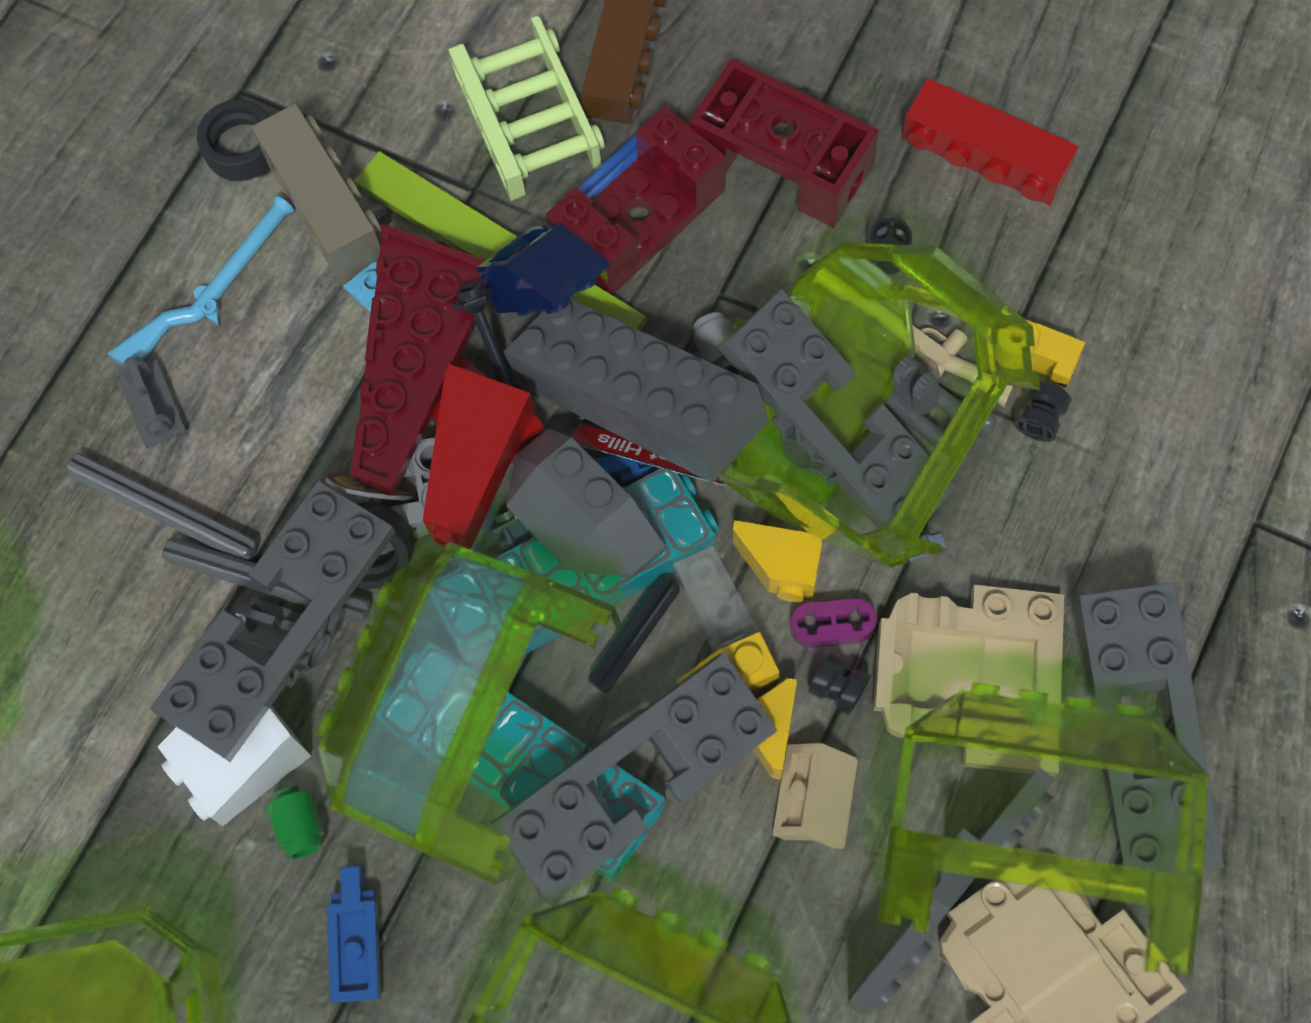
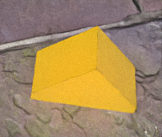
[752,678,797,780]

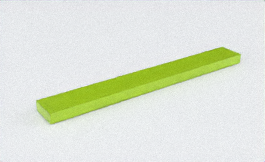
[354,151,646,330]

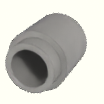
[693,312,739,374]

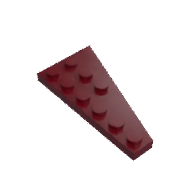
[350,224,501,495]

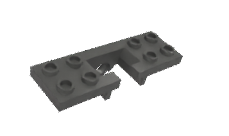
[718,289,957,548]
[149,481,396,763]
[1080,582,1224,879]
[490,653,777,904]
[848,767,1055,1016]

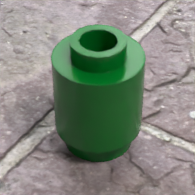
[266,786,324,860]

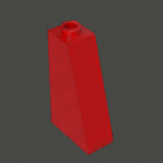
[423,364,535,550]

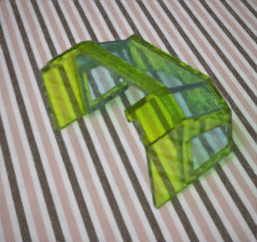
[317,542,621,884]

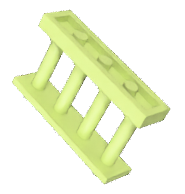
[448,16,605,200]

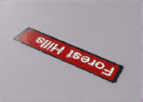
[567,421,734,485]

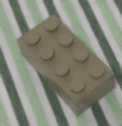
[251,103,381,293]

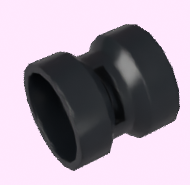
[867,218,912,275]
[1014,382,1072,442]
[808,653,871,716]

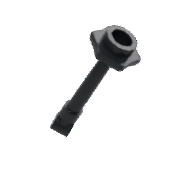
[451,282,522,390]

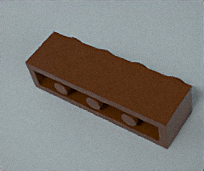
[581,0,668,124]

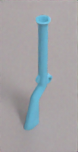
[107,196,295,367]

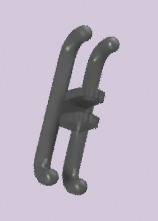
[840,322,995,459]

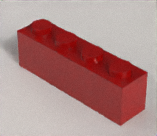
[902,78,1079,206]

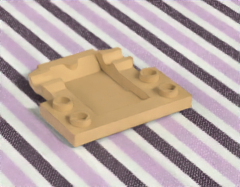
[873,585,1064,776]
[939,858,1187,1023]

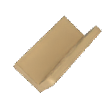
[772,743,858,849]

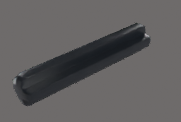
[588,575,680,693]

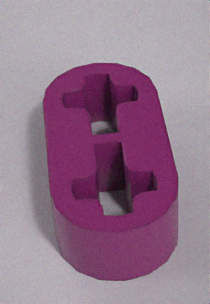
[790,598,877,648]

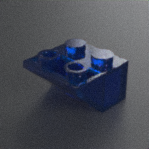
[476,224,610,316]

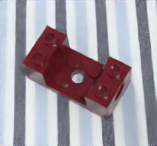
[689,58,879,228]
[545,106,726,295]

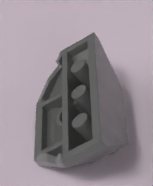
[506,428,666,579]

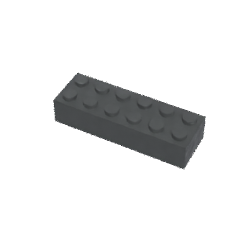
[504,294,769,483]

